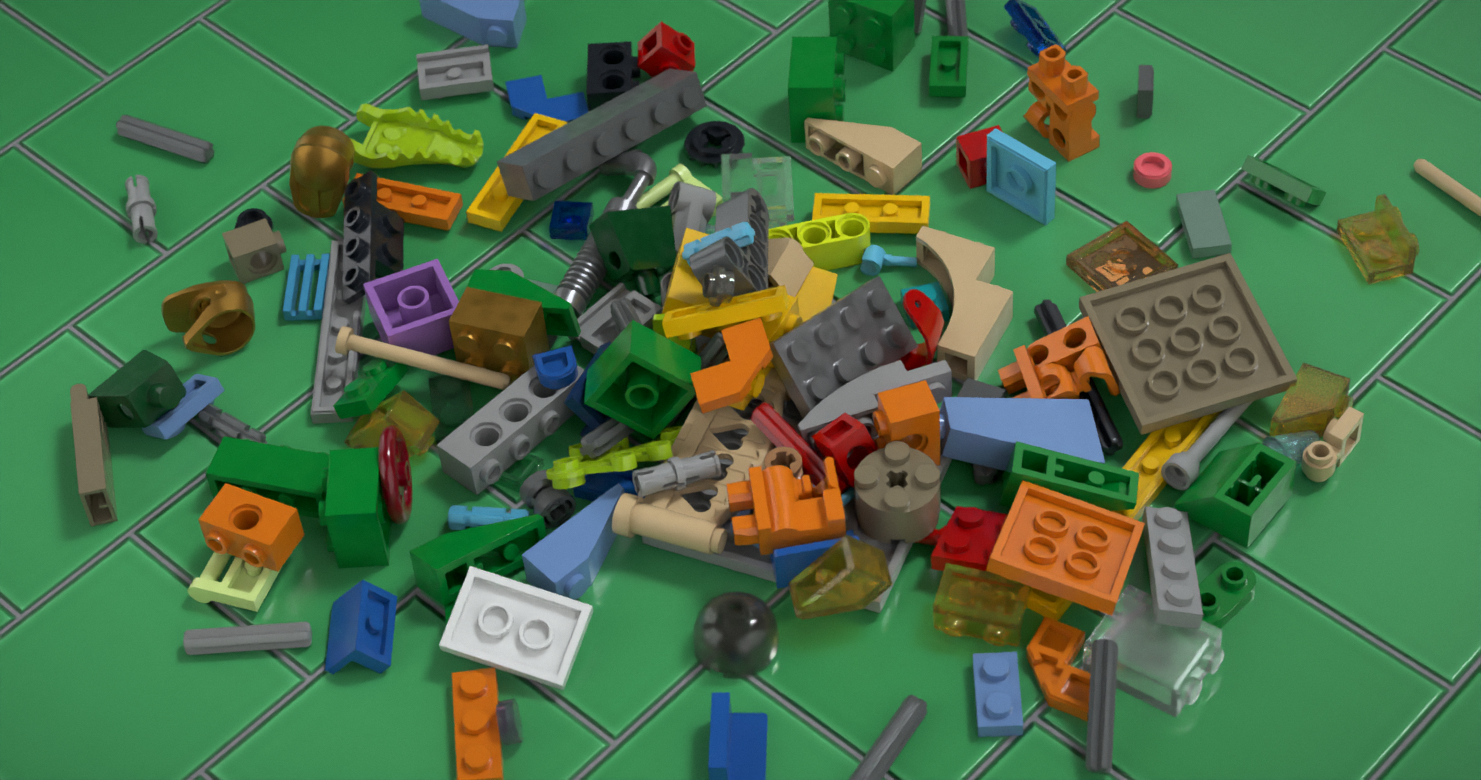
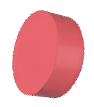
[1133,152,1172,189]

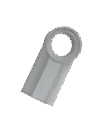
[668,181,716,255]

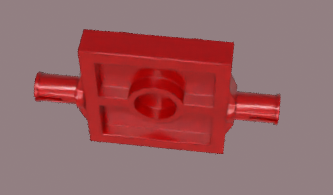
[914,506,1016,583]

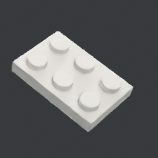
[439,566,594,690]

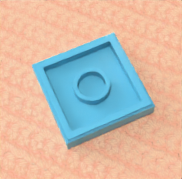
[986,128,1056,225]

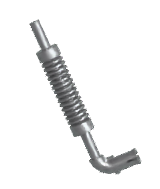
[547,150,657,349]

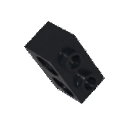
[587,41,641,112]

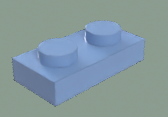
[141,374,225,440]
[973,652,1023,737]

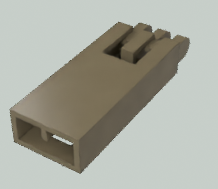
[70,384,118,526]

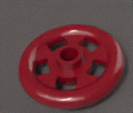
[379,425,413,525]

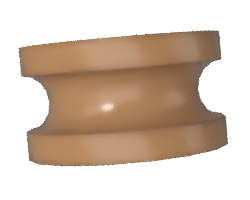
[764,447,803,479]

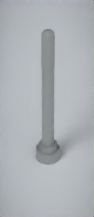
[1161,401,1253,490]

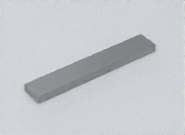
[311,240,366,424]

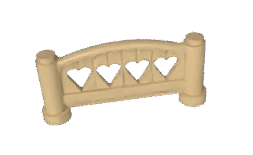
[612,343,792,555]

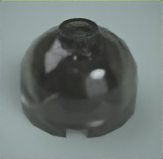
[693,591,780,679]

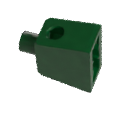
[589,205,676,299]
[88,350,187,428]

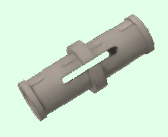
[125,175,158,244]
[632,450,721,498]

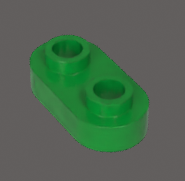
[1191,562,1256,633]

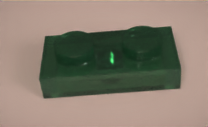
[429,376,474,444]

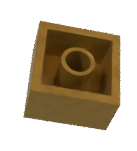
[449,287,550,385]

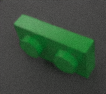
[929,36,969,97]
[1241,155,1327,208]
[333,358,408,419]

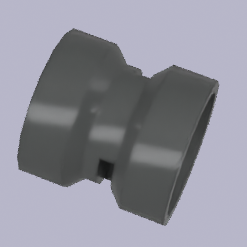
[519,470,576,528]

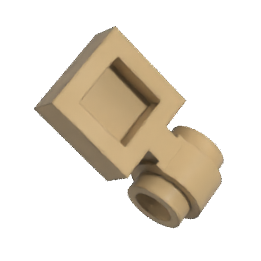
[1301,406,1364,482]

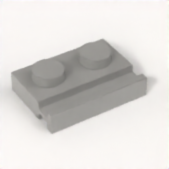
[416,45,494,100]
[568,282,662,355]

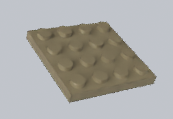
[1079,253,1297,435]

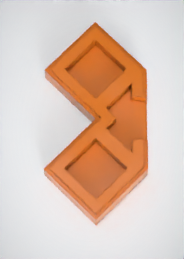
[690,317,773,414]
[1026,616,1090,722]

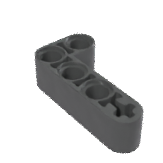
[689,187,769,300]

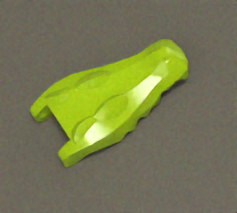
[351,104,484,168]

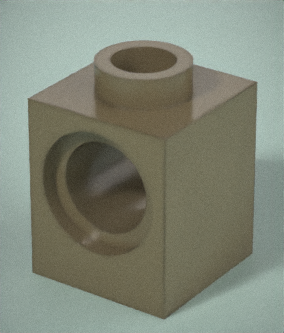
[222,218,286,284]

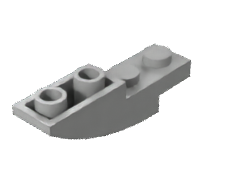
[798,360,952,453]

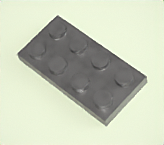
[769,276,918,418]

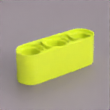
[769,213,870,271]

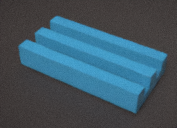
[283,254,330,321]

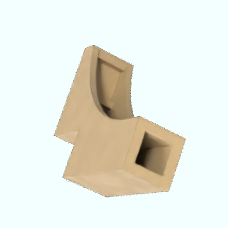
[916,226,1013,381]

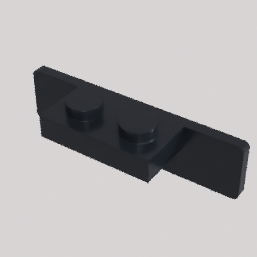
[342,170,404,305]

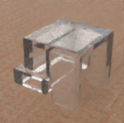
[721,153,794,229]

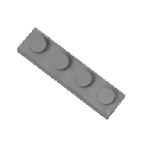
[1142,506,1203,629]

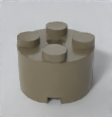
[854,441,941,544]

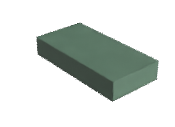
[1176,189,1232,258]

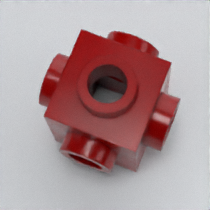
[638,21,696,78]

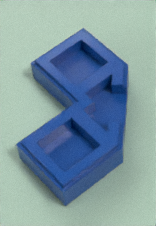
[505,75,589,123]

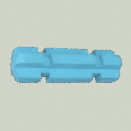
[682,221,755,266]
[447,505,530,530]

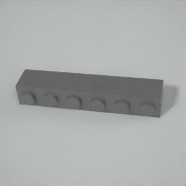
[497,69,707,201]

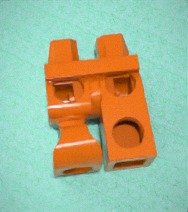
[1023,45,1100,162]
[998,316,1120,399]
[726,457,846,555]

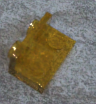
[1336,194,1419,284]
[933,563,1031,647]

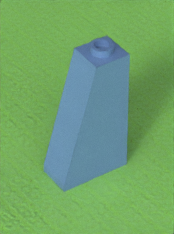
[940,397,1105,471]

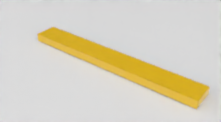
[1019,410,1223,621]

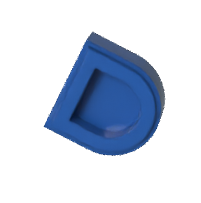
[532,345,578,389]

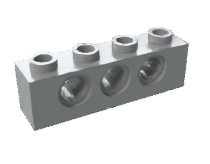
[437,365,584,495]

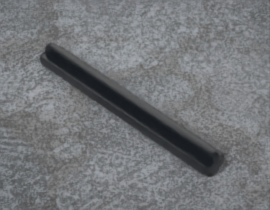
[1034,299,1123,456]

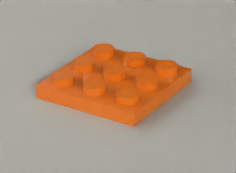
[986,480,1145,616]

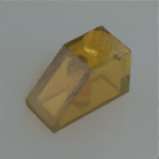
[1268,362,1353,448]
[344,390,440,457]
[788,535,893,620]

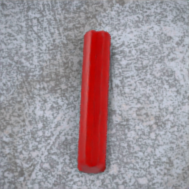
[750,402,848,494]

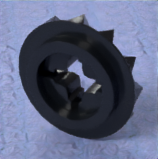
[685,121,745,169]

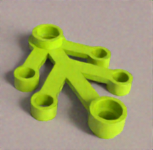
[546,426,682,489]

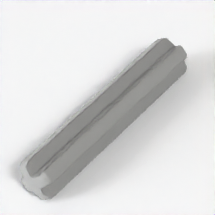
[183,621,312,655]

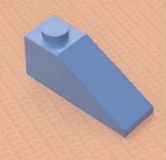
[419,0,527,48]
[522,483,625,600]

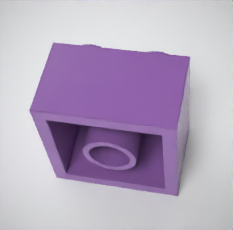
[363,259,459,355]

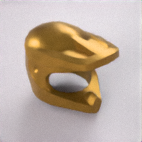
[289,126,355,218]
[161,280,255,356]

